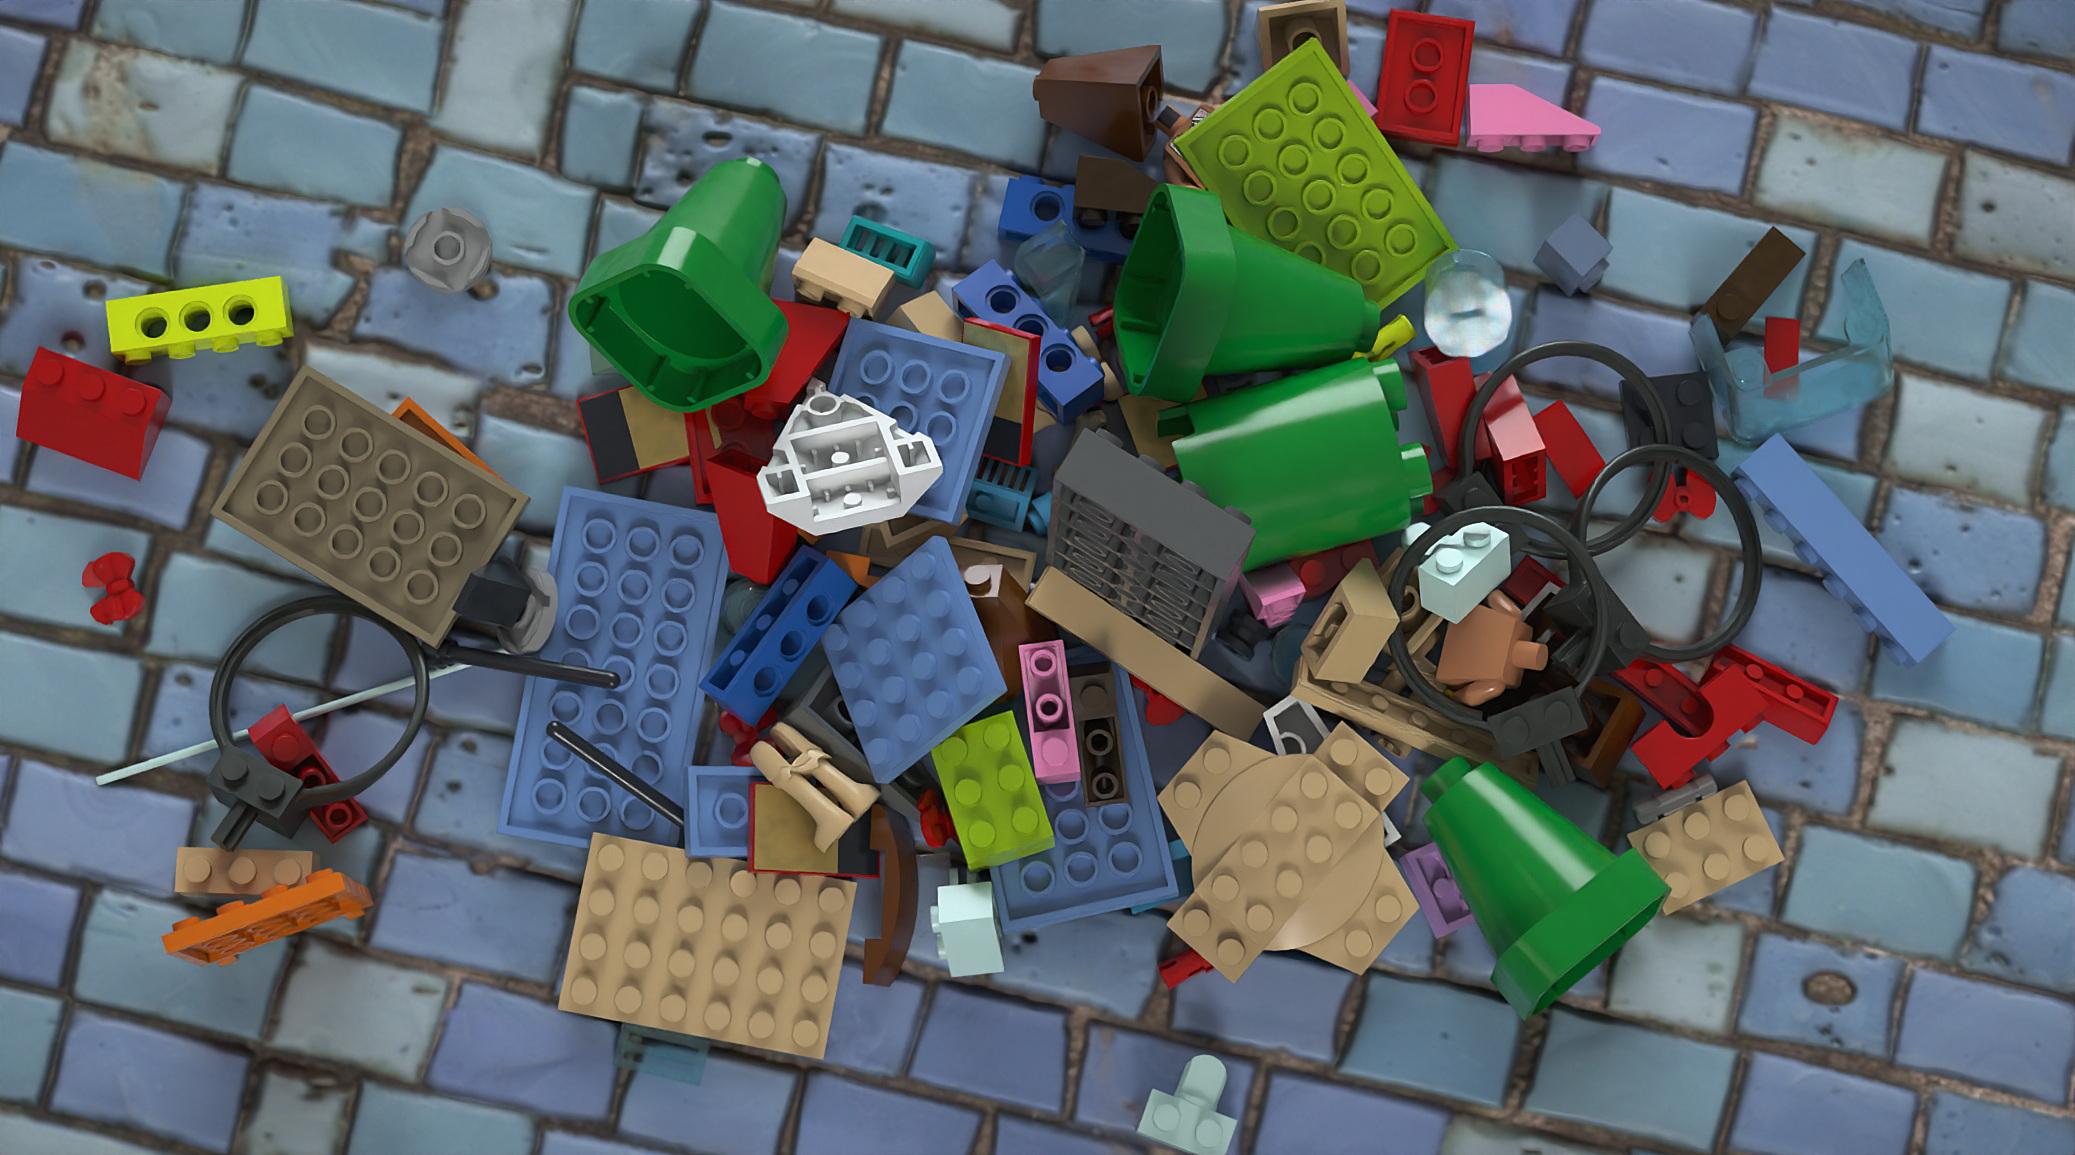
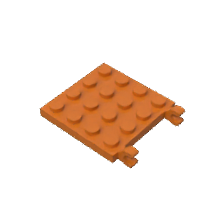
[161,868,374,967]

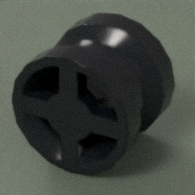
[1214,608,1270,662]

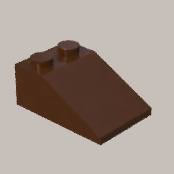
[1483,666,1647,789]

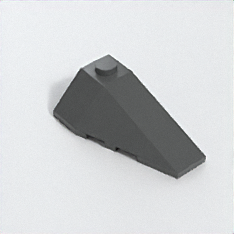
[776,660,944,823]

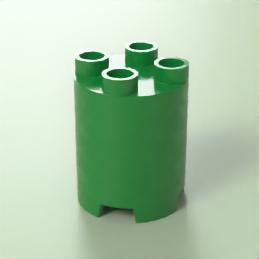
[1155,356,1433,573]

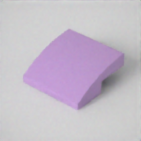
[1398,842,1475,939]

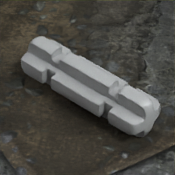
[1631,771,1717,826]

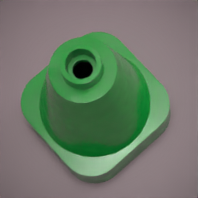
[568,157,789,413]
[1113,183,1380,404]
[1420,755,1672,1022]

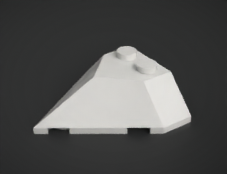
[757,377,943,536]

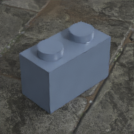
[1533,211,1613,297]

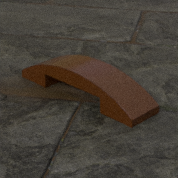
[863,804,919,987]

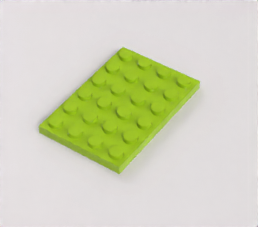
[1172,37,1461,311]

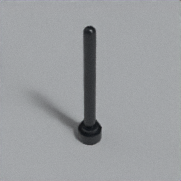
[421,635,621,689]
[546,721,684,831]

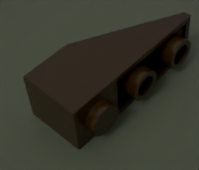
[1072,155,1159,230]
[1067,660,1129,808]

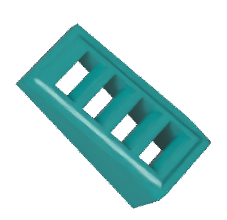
[838,215,936,290]

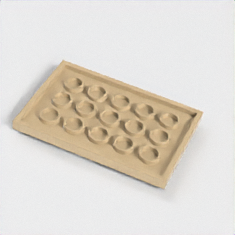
[557,832,858,1060]

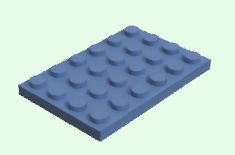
[963,645,1179,935]

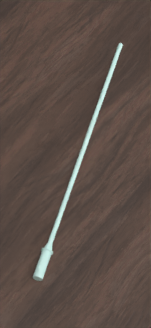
[96,647,510,786]

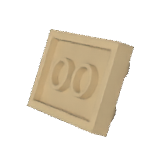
[1624,780,1785,917]

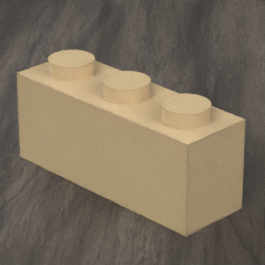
[174,847,321,899]

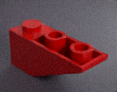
[247,703,369,844]

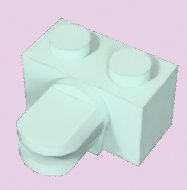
[1401,522,1511,625]
[930,867,1005,977]
[1135,1055,1238,1155]

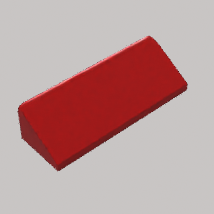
[1698,643,1839,745]

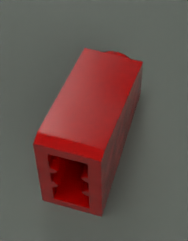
[744,298,850,419]
[1407,340,1492,470]
[1474,371,1546,507]
[705,449,798,585]

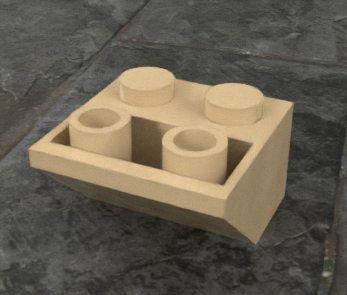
[791,237,896,324]
[1300,558,1400,684]

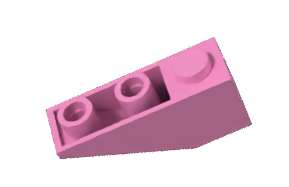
[1465,84,1601,152]
[1238,561,1306,629]
[1018,640,1081,786]

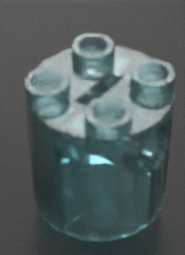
[1422,249,1511,357]

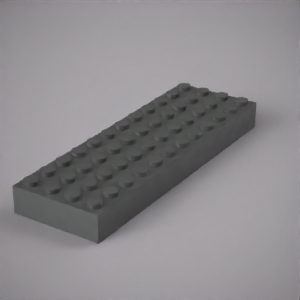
[1045,427,1257,662]

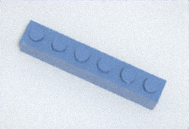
[1731,432,1956,669]

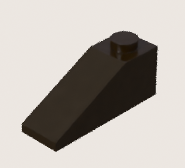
[1690,226,1806,350]

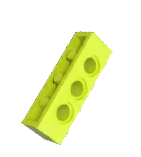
[105,276,294,365]

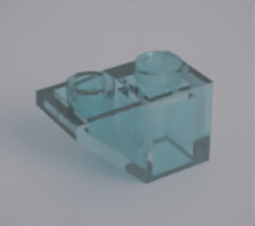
[1014,219,1087,329]

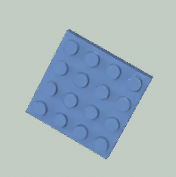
[827,317,1012,527]
[820,536,1008,784]

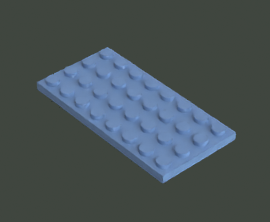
[496,485,729,850]

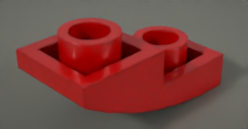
[1532,399,1606,500]

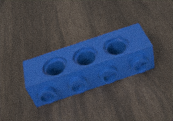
[998,175,1133,266]
[952,259,1105,427]
[698,544,859,728]

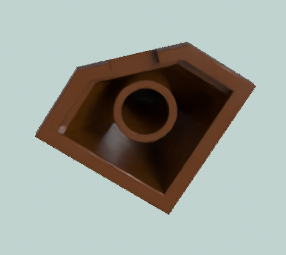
[1033,45,1164,162]
[958,564,1060,703]

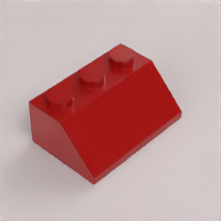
[16,346,173,482]

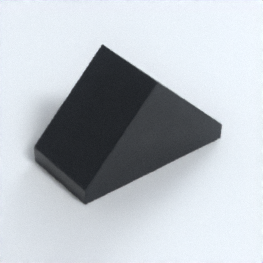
[452,555,532,628]

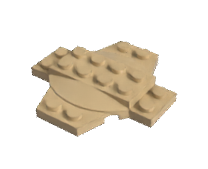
[1157,721,1420,984]

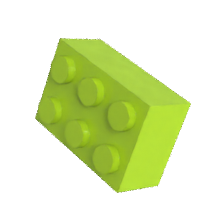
[930,710,1055,875]

